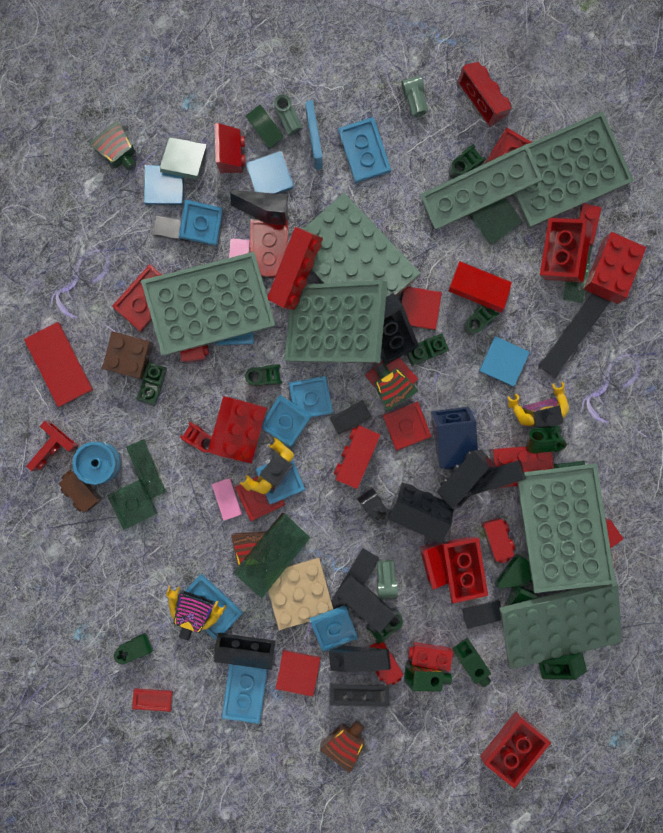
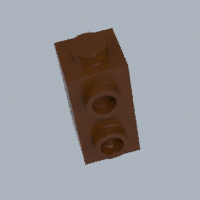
[58,470,102,513]

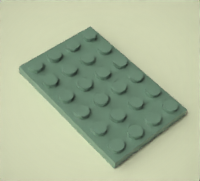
[502,111,634,228]
[287,193,421,297]
[141,252,275,357]
[284,280,387,363]
[517,464,616,593]
[500,580,622,669]

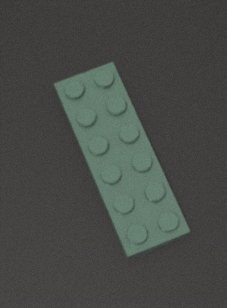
[420,144,543,230]

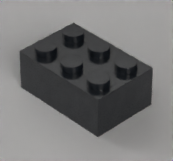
[380,293,419,365]
[388,482,454,543]

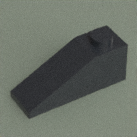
[230,190,288,225]
[329,645,391,672]

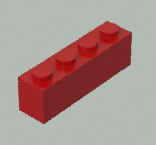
[267,227,323,310]

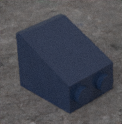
[431,407,478,469]

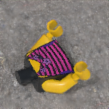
[507,382,569,428]
[240,438,294,494]
[166,585,227,640]

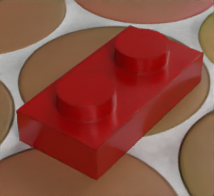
[578,203,602,246]

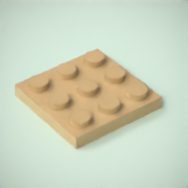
[264,558,333,630]

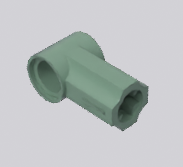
[401,76,428,118]
[274,94,303,136]
[377,560,398,599]

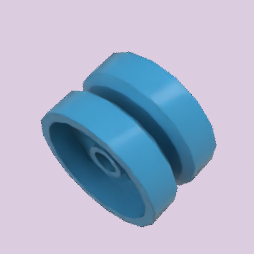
[72,442,122,485]

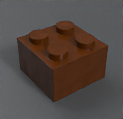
[102,331,154,379]

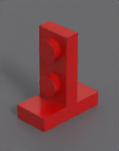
[26,421,79,471]

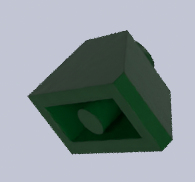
[494,553,532,589]
[505,586,540,606]
[538,653,587,680]

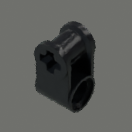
[357,488,389,525]

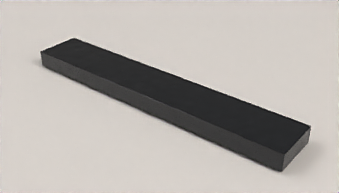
[539,293,611,377]

